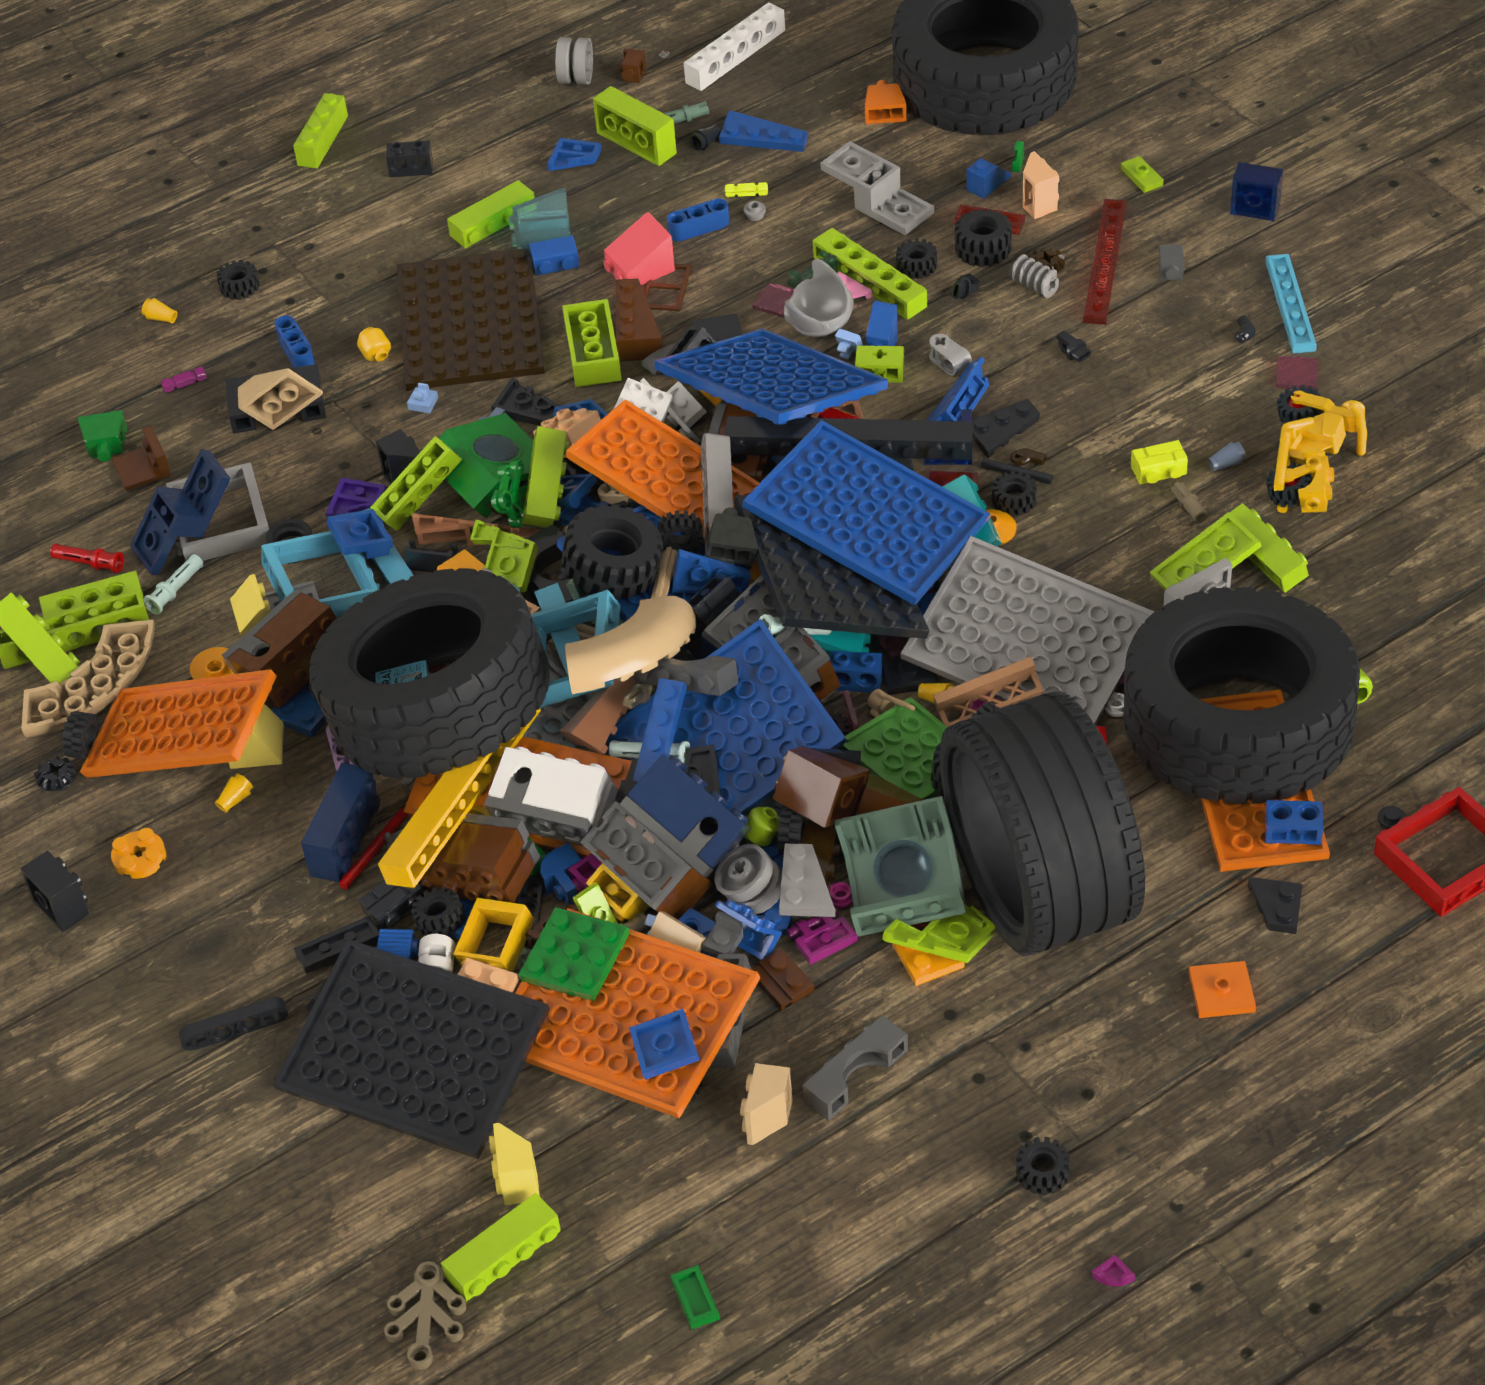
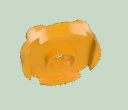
[111,828,166,879]

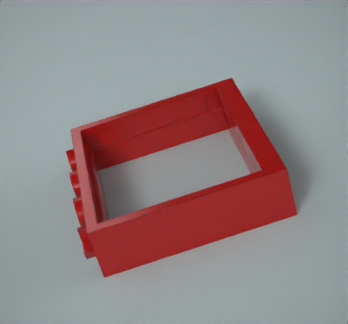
[1374,786,1485,917]

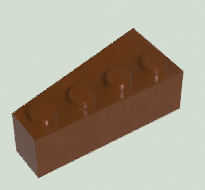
[616,278,663,361]

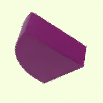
[1092,1254,1135,1286]

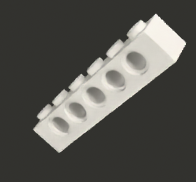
[684,2,785,91]

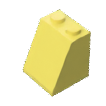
[229,704,284,769]

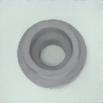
[744,201,766,221]

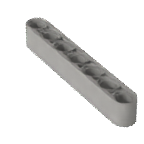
[701,433,734,565]

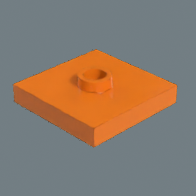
[1189,961,1256,1018]

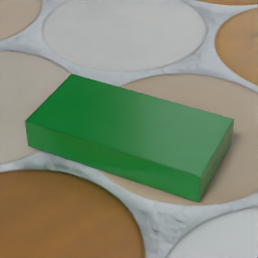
[670,1265,720,1330]

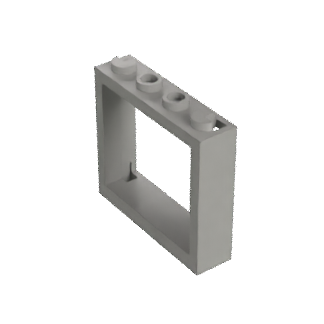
[166,462,269,561]

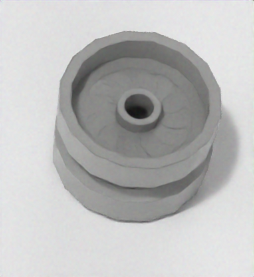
[555,37,593,85]
[714,844,782,915]

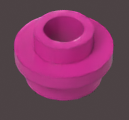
[830,882,853,908]

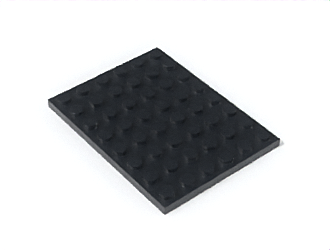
[733,495,930,639]
[273,939,550,1159]

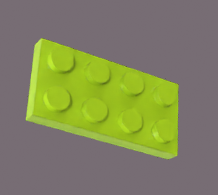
[1150,512,1262,590]

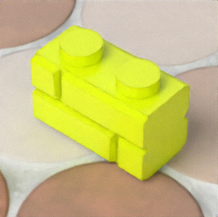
[1131,440,1188,485]

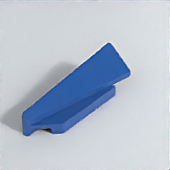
[926,357,989,421]

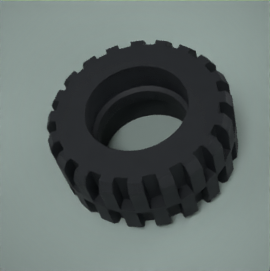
[561,504,663,600]

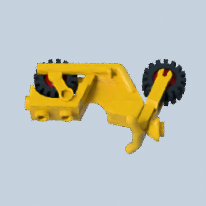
[1266,385,1367,513]

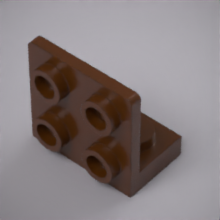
[112,426,171,490]

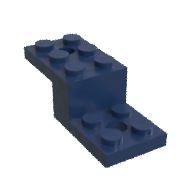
[130,449,231,575]

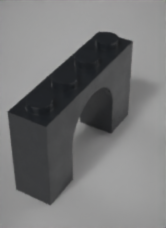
[225,364,326,434]
[526,524,574,603]

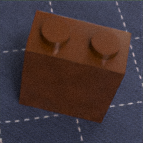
[773,746,870,828]
[855,773,923,859]

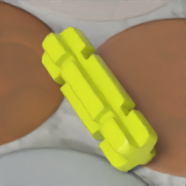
[725,182,768,197]

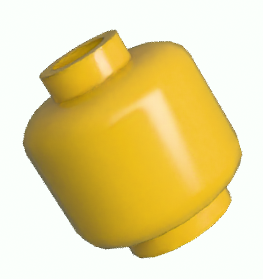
[357,327,391,362]

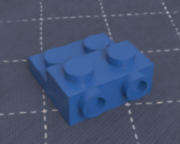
[327,509,393,559]

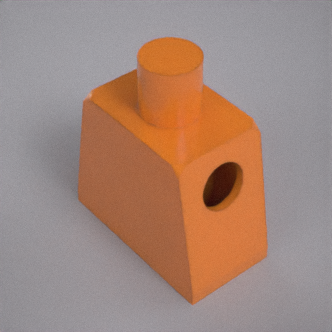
[865,80,906,124]

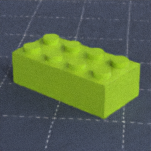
[593,86,677,166]
[562,299,622,387]

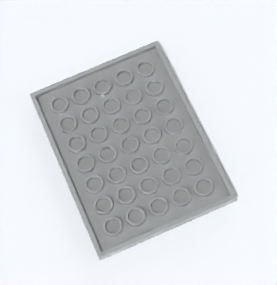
[901,536,1154,725]

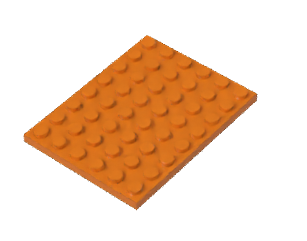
[515,908,760,1119]

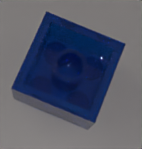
[1230,162,1284,221]

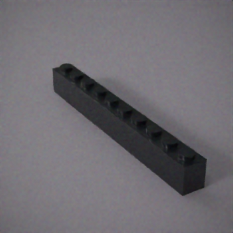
[726,416,972,460]

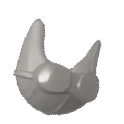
[784,259,854,337]

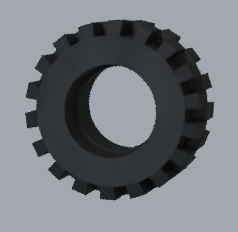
[955,209,1012,267]

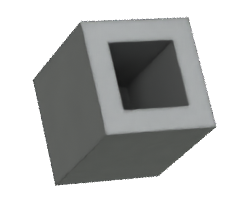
[1158,244,1184,280]

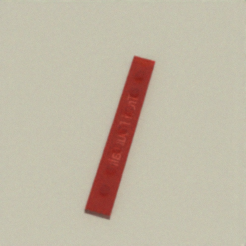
[1083,199,1127,325]

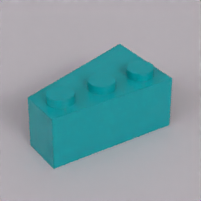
[942,475,1003,546]

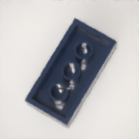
[301,762,380,882]

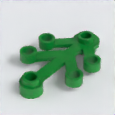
[491,460,528,528]

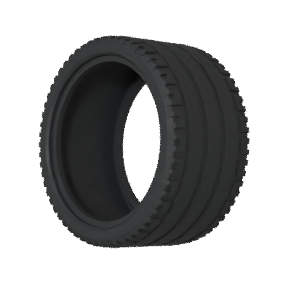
[940,691,1145,956]

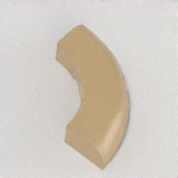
[565,596,696,694]
[21,620,155,738]

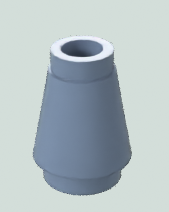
[1208,441,1246,472]

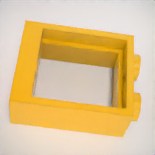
[453,898,535,972]

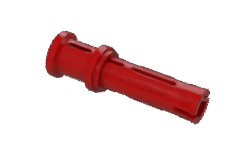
[50,543,124,573]

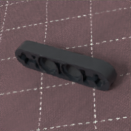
[179,997,288,1051]

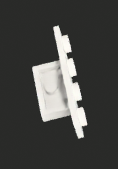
[641,378,707,444]

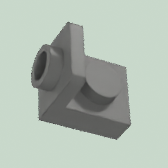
[702,911,744,957]

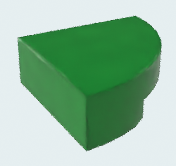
[1011,141,1024,173]

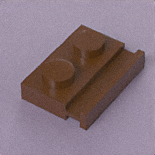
[751,949,815,1011]

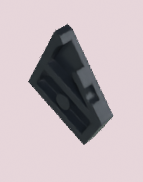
[1248,877,1303,934]

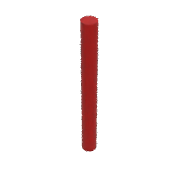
[339,808,408,890]

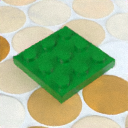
[518,907,630,1001]

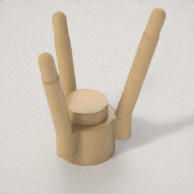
[867,689,915,718]

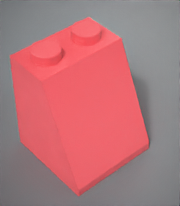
[603,212,675,286]

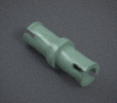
[664,101,709,124]

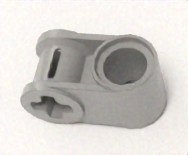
[929,334,972,376]

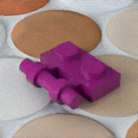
[786,907,858,965]

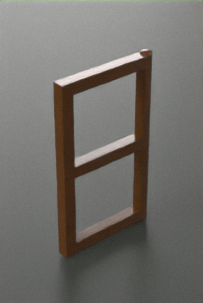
[644,264,692,311]

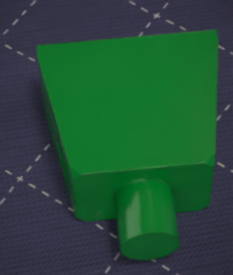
[78,410,127,462]

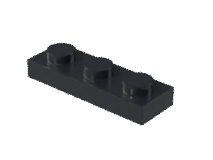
[294,915,379,974]

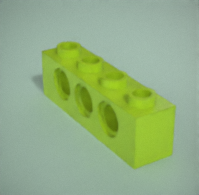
[370,436,462,531]
[39,571,146,617]

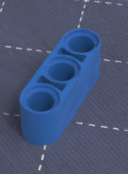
[667,199,729,241]
[274,315,315,368]

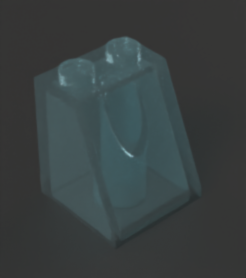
[509,188,571,249]

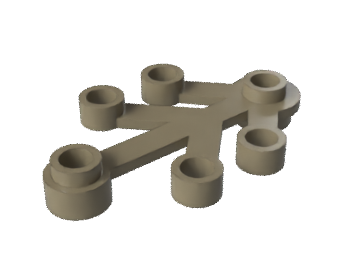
[384,1261,466,1370]

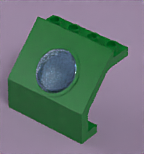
[439,413,533,518]

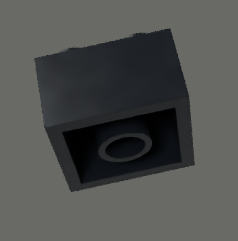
[20,850,89,932]

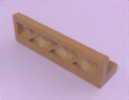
[933,657,1044,727]

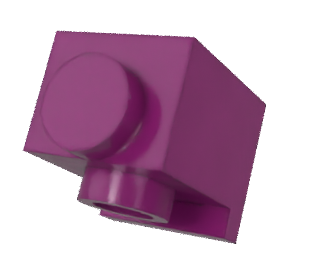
[568,853,602,894]

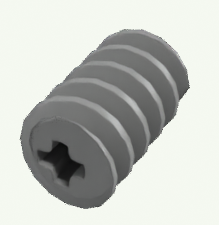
[1008,254,1059,298]

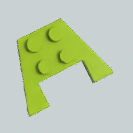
[470,520,539,593]
[882,904,996,963]

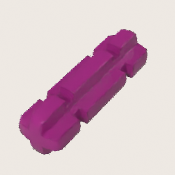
[161,367,207,393]

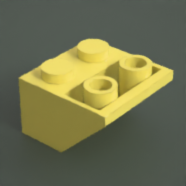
[230,574,271,637]
[489,1123,540,1205]

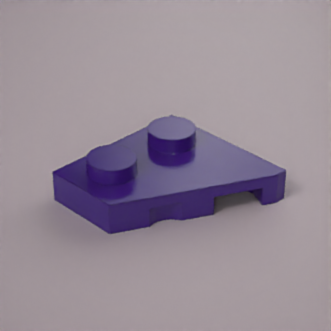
[326,478,387,517]

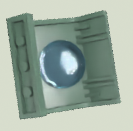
[835,796,966,937]

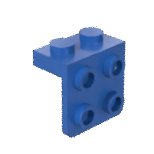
[715,899,782,960]

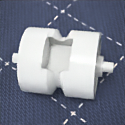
[417,934,455,973]

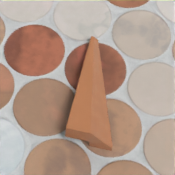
[412,513,540,546]
[559,675,640,754]

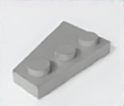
[779,843,835,917]

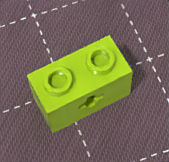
[855,346,904,383]

